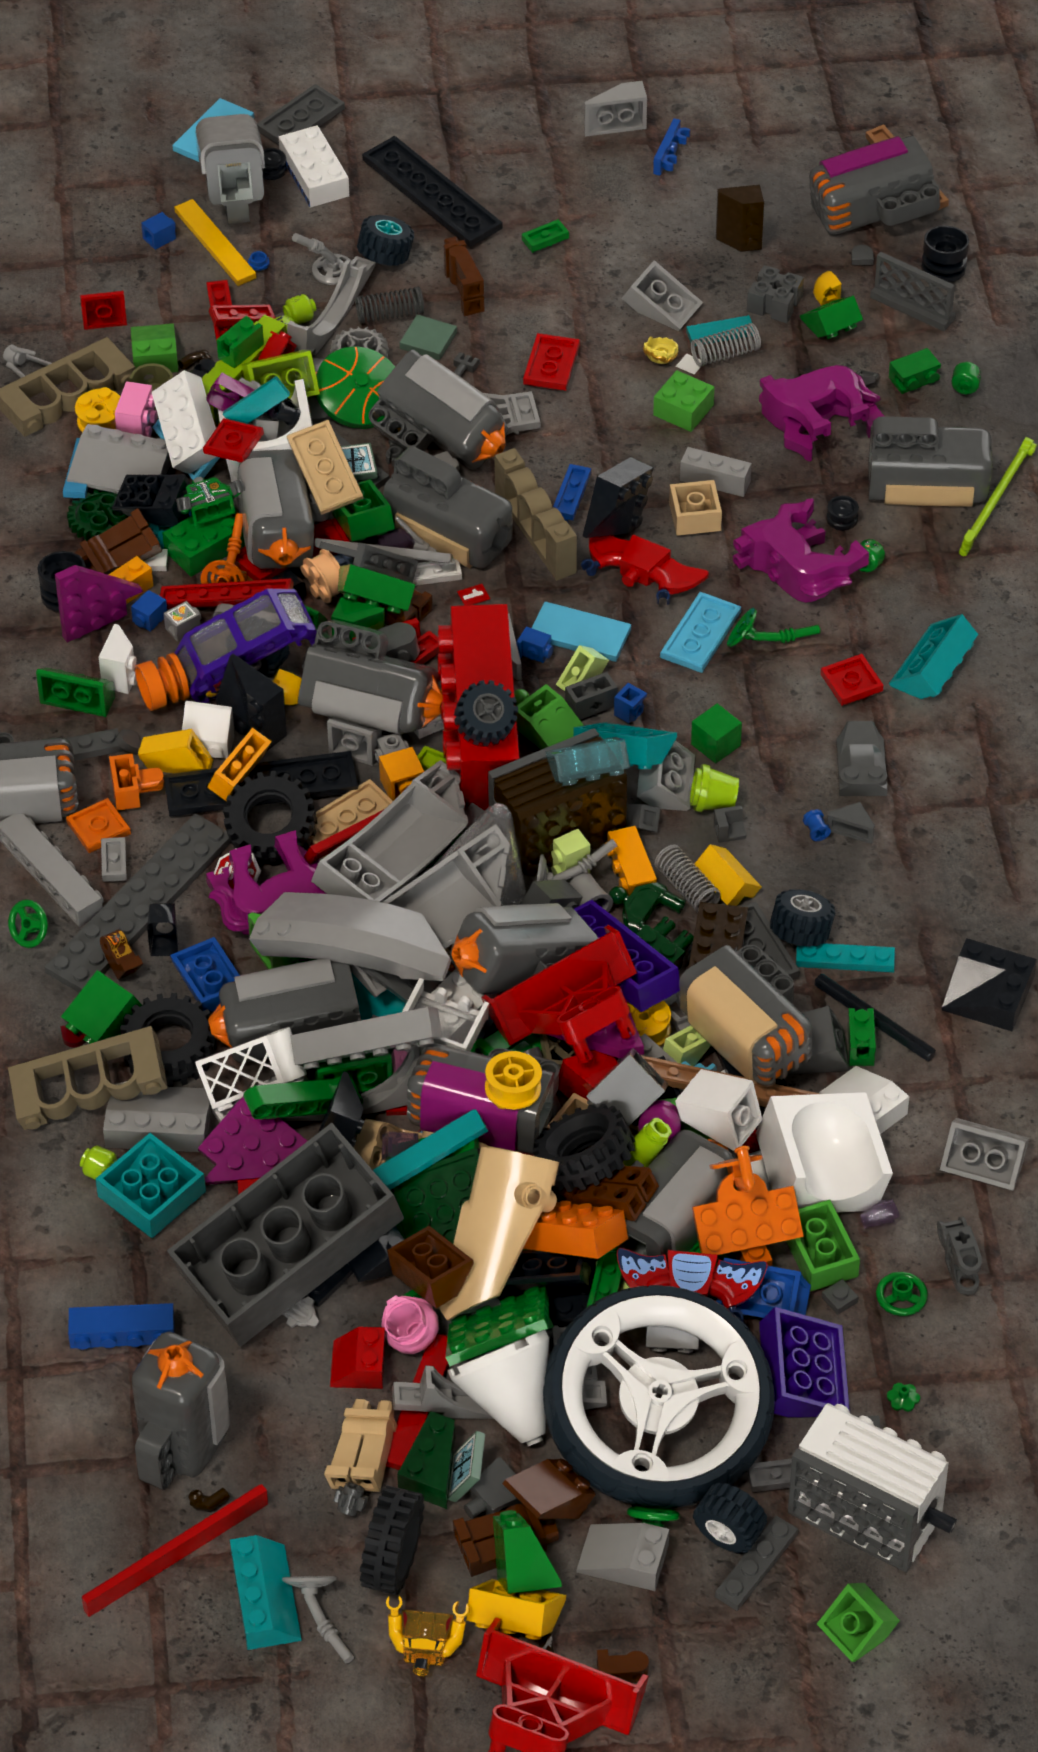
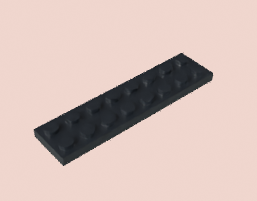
[362,136,503,247]
[164,751,358,817]

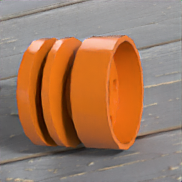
[134,653,190,711]

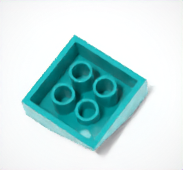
[95,1133,206,1238]

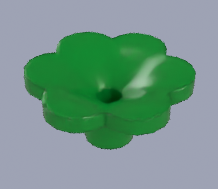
[887,1383,920,1412]

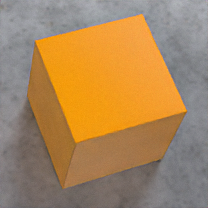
[379,747,425,801]

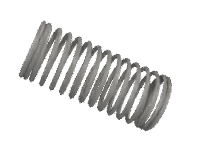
[691,323,761,367]
[654,844,721,913]

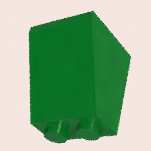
[61,970,143,1044]
[493,1510,562,1594]

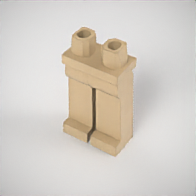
[324,1399,397,1492]

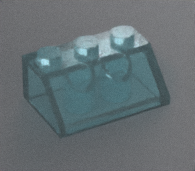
[545,737,630,786]

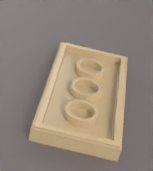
[287,420,363,515]
[310,779,393,858]

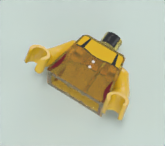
[386,1596,471,1676]

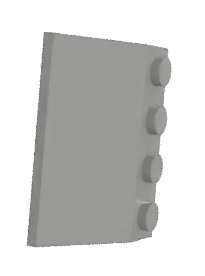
[67,424,172,494]
[103,1084,214,1152]

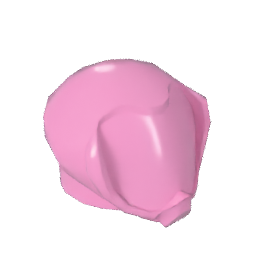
[381,1295,439,1354]

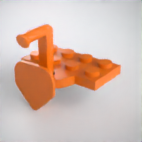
[692,1146,804,1255]

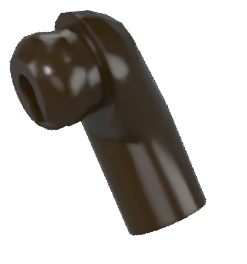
[188,1487,230,1511]

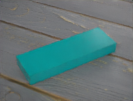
[686,315,755,346]
[223,376,290,424]

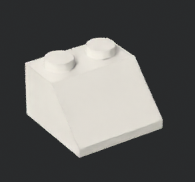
[99,624,137,694]
[182,701,235,759]

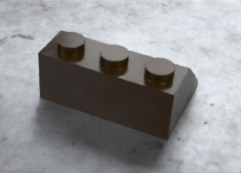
[716,184,764,252]

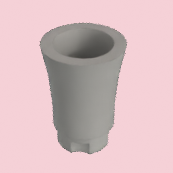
[566,872,613,912]

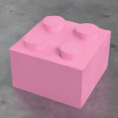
[115,381,157,437]

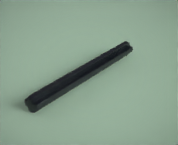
[815,974,936,1061]

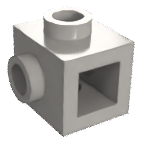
[374,733,409,763]

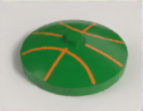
[316,347,395,429]

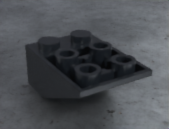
[112,475,190,527]

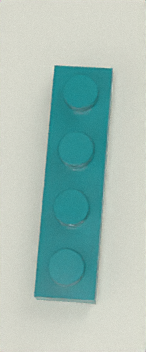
[796,943,895,973]

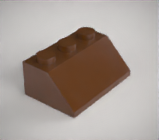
[387,1226,474,1308]

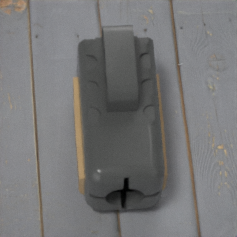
[868,416,993,507]
[384,446,513,569]

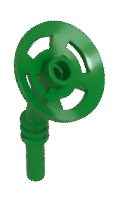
[727,608,820,647]

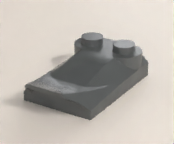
[836,721,887,796]

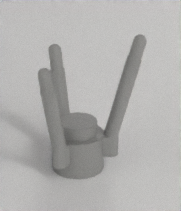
[3,344,52,378]

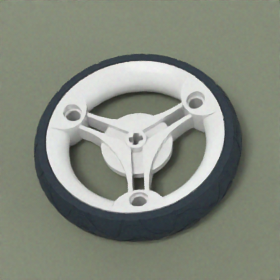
[543,1285,775,1509]

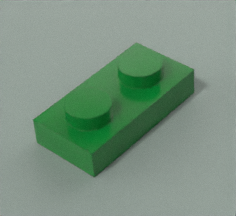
[522,219,569,253]

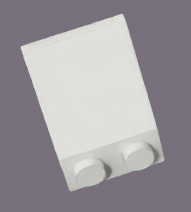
[819,1066,909,1134]

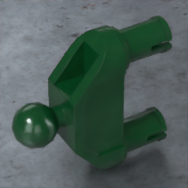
[609,883,686,934]

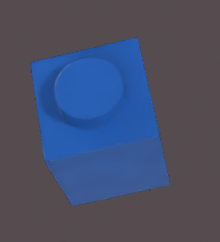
[141,212,176,250]
[131,590,167,632]

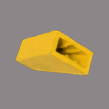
[138,729,214,774]

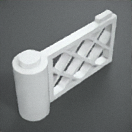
[195,1027,307,1112]

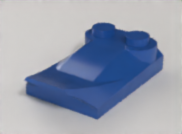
[170,937,240,1012]
[716,1258,811,1318]

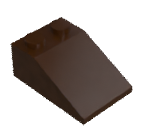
[502,1458,596,1519]

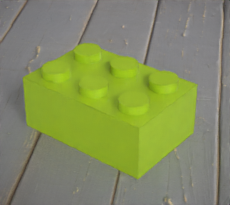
[242,350,320,399]

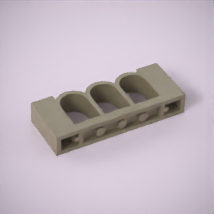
[0,337,135,437]
[494,448,577,581]
[8,1026,168,1130]

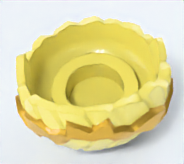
[643,336,678,364]

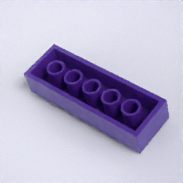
[574,900,680,1012]

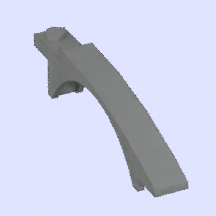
[287,256,375,355]
[280,1046,421,1122]
[392,1366,607,1419]

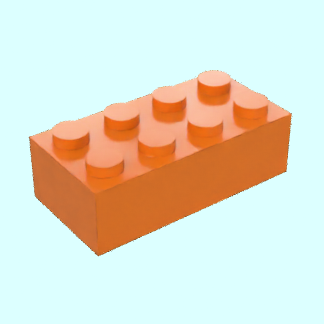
[523,1201,628,1259]

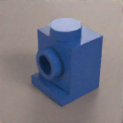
[516,626,554,663]
[614,683,647,723]

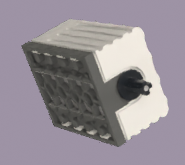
[788,1403,957,1573]

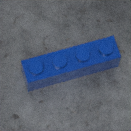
[68,1303,175,1349]

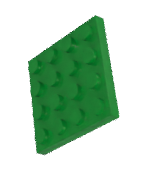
[445,1286,549,1367]

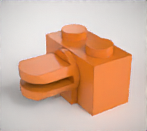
[109,753,164,811]

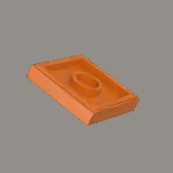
[66,798,131,853]

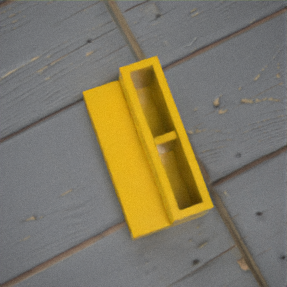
[693,844,762,906]

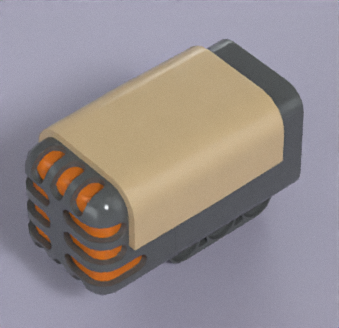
[679,945,812,1087]

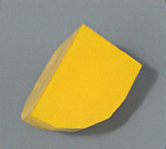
[813,271,842,306]
[273,669,302,705]

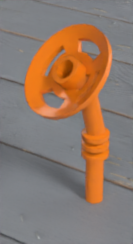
[201,513,245,584]

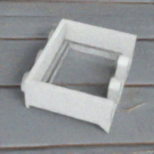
[402,978,489,1051]

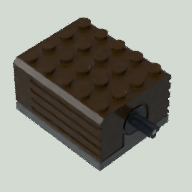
[481,728,627,876]

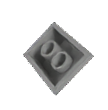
[584,81,647,137]
[621,260,703,331]
[577,1523,669,1591]

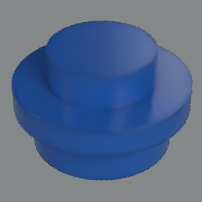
[248,251,270,271]

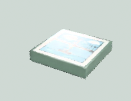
[341,443,378,481]
[448,1431,485,1502]

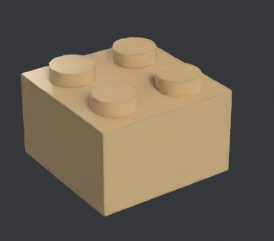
[669,480,722,536]

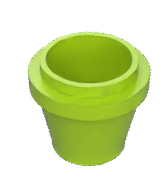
[690,764,739,812]

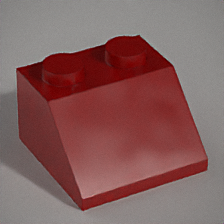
[330,1327,386,1389]

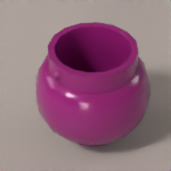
[638,1100,681,1146]

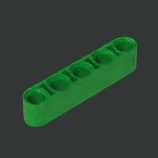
[243,1079,363,1120]

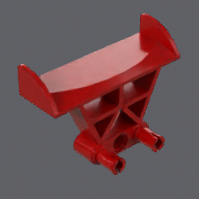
[481,925,637,1063]
[476,1617,649,1752]

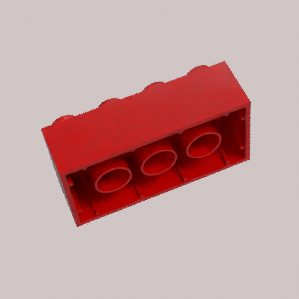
[437,604,519,813]

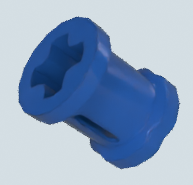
[803,809,831,841]

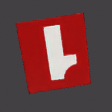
[457,584,490,605]

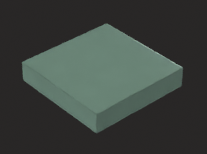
[400,315,457,360]

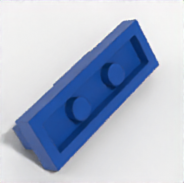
[653,118,690,176]
[553,464,591,523]

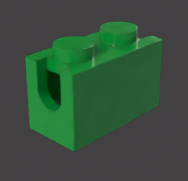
[217,316,264,368]
[889,348,941,394]
[847,1008,876,1066]

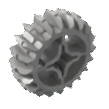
[330,326,389,359]

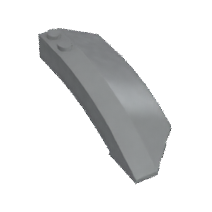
[311,760,468,902]
[349,824,510,997]
[249,892,452,981]

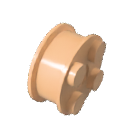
[300,549,344,603]

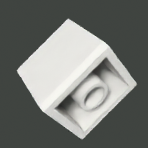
[675,1069,763,1151]

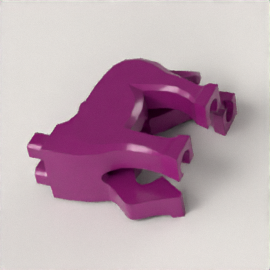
[759,365,885,462]
[733,498,869,603]
[206,830,327,935]

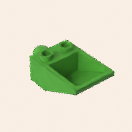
[514,684,584,750]

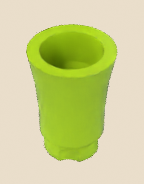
[623,1118,672,1167]

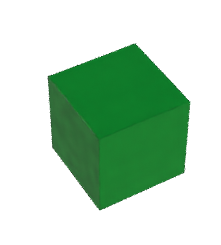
[691,703,742,764]

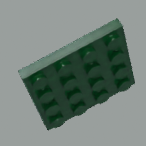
[390,1148,480,1244]

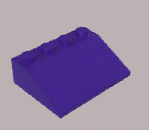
[759,1307,850,1418]

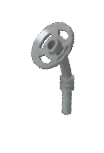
[292,233,352,285]
[537,839,617,881]
[282,1576,354,1664]

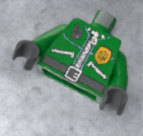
[176,477,245,526]

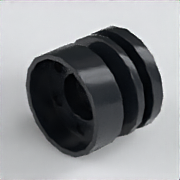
[921,225,969,282]
[37,551,85,612]

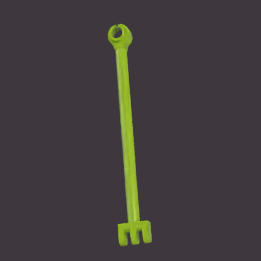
[959,437,1037,556]

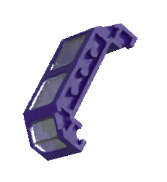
[175,589,317,704]

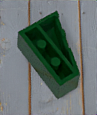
[397,1411,455,1509]

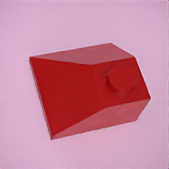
[80,291,127,330]

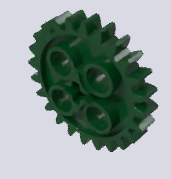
[67,489,130,541]

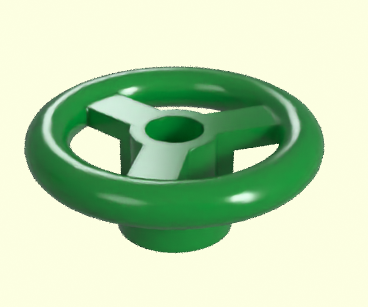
[8,899,48,948]
[876,1272,928,1316]
[627,1507,680,1527]

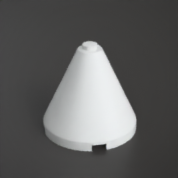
[447,1330,549,1446]

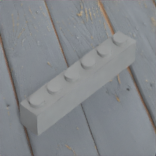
[0,814,104,927]
[290,1007,443,1070]

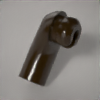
[178,349,212,370]

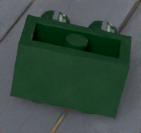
[636,916,694,970]

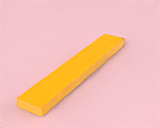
[174,199,256,286]

